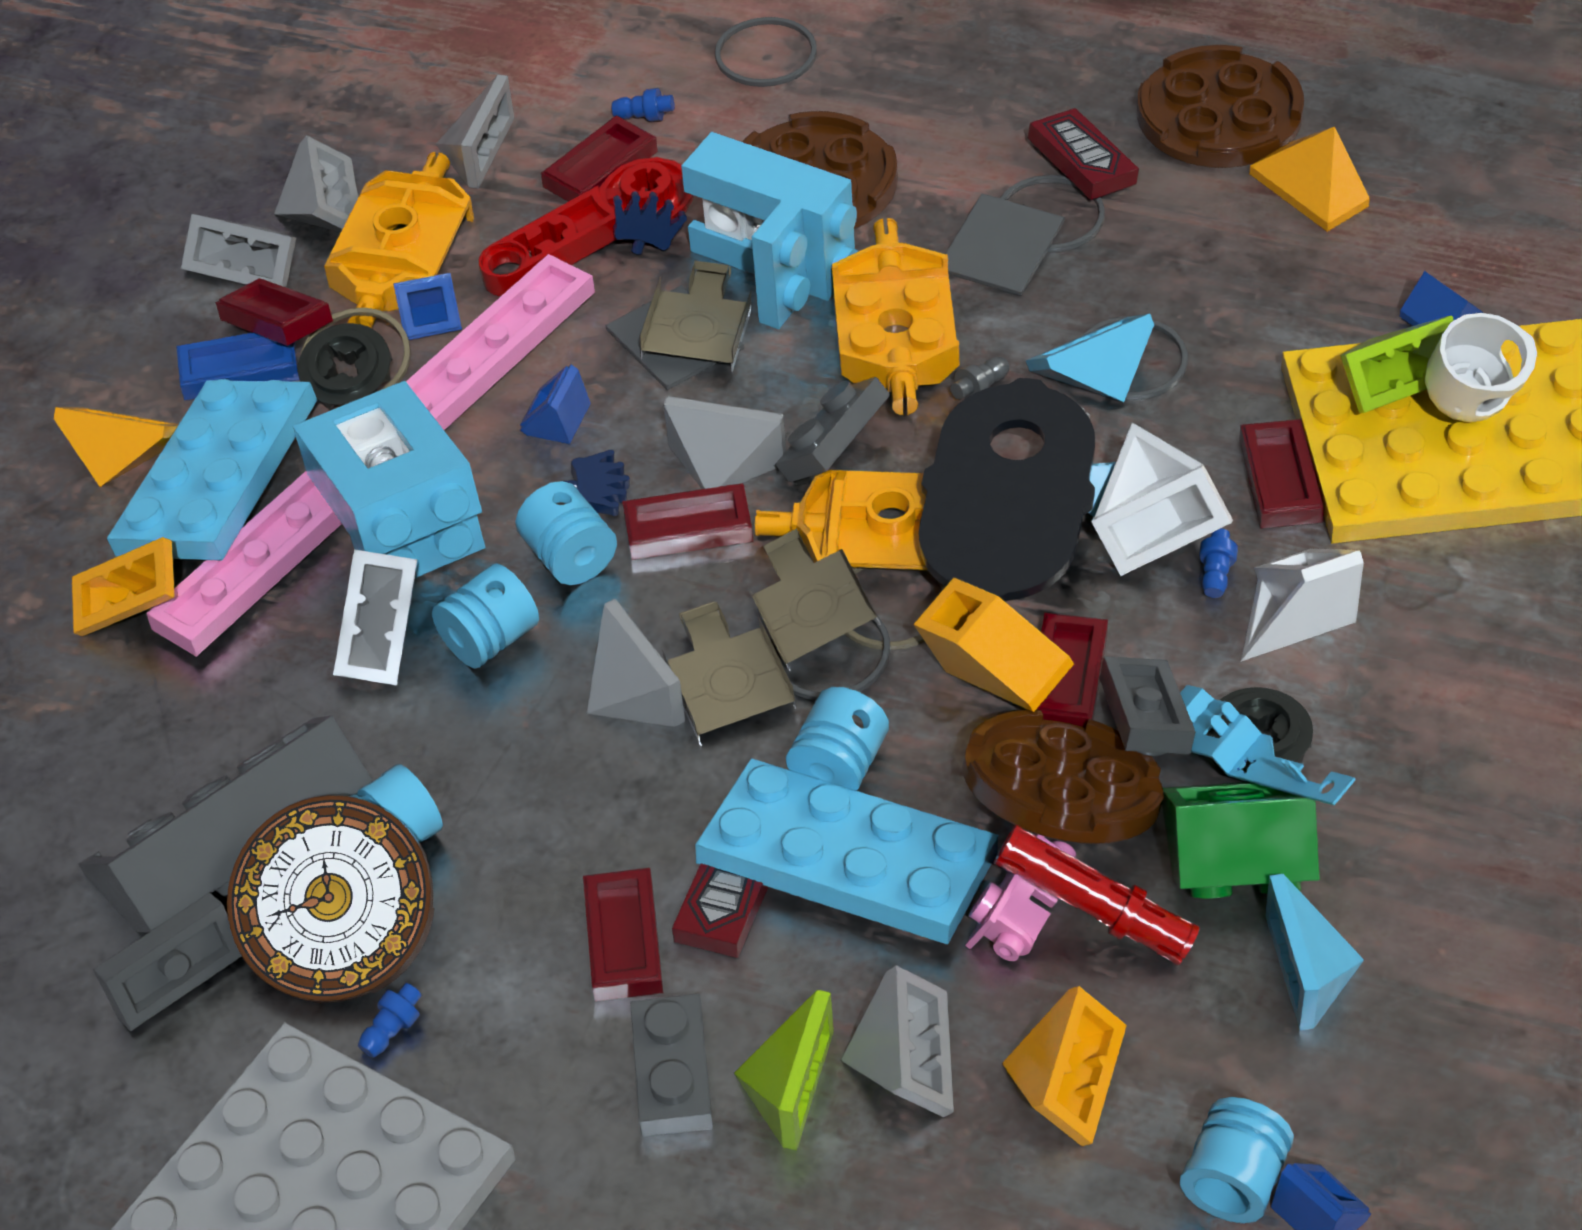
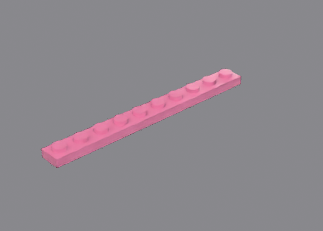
[146,254,595,657]

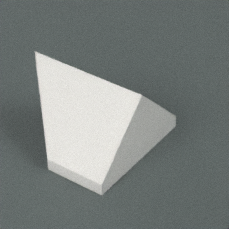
[1091,422,1233,576]
[1241,549,1364,662]

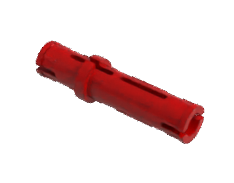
[994,824,1200,966]

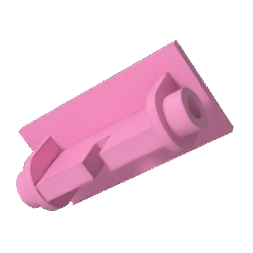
[965,833,1076,961]

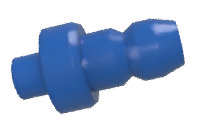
[612,88,675,122]
[1199,528,1238,598]
[358,983,422,1058]

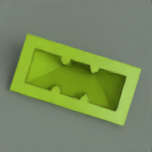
[1340,315,1454,413]
[734,990,834,1151]

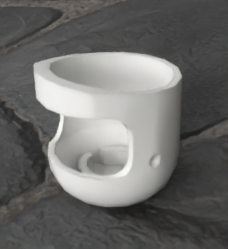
[1425,313,1537,422]

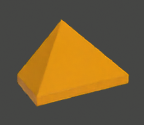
[1249,126,1370,232]
[54,407,179,487]
[72,537,175,637]
[1002,986,1127,1147]

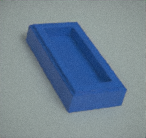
[176,333,299,401]

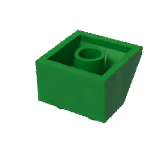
[1162,782,1320,899]

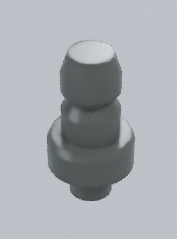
[950,357,1010,400]

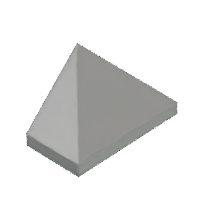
[436,75,515,189]
[274,135,358,232]
[181,214,296,287]
[664,396,787,489]
[333,549,418,686]
[586,599,685,727]
[841,965,954,1117]

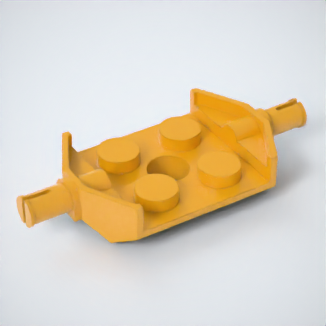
[324,152,474,328]
[832,218,960,415]
[755,470,928,570]

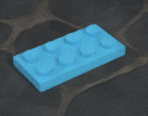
[107,379,317,561]
[695,758,999,945]

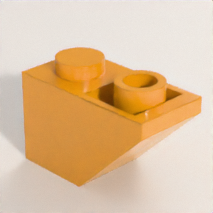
[913,578,1074,712]

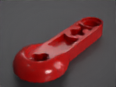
[479,157,694,296]

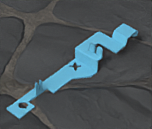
[1180,685,1356,805]

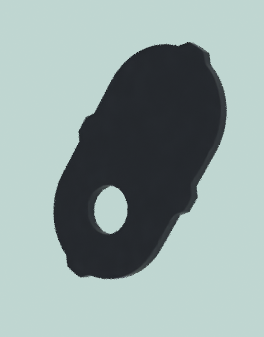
[919,378,1095,602]

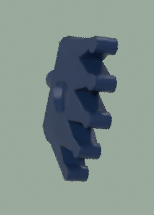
[613,191,687,254]
[564,450,630,516]

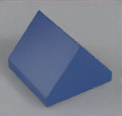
[1399,271,1484,326]
[393,272,462,340]
[520,364,591,444]
[1271,1163,1371,1230]

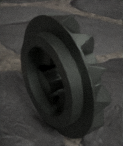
[298,323,393,410]
[1207,687,1313,772]

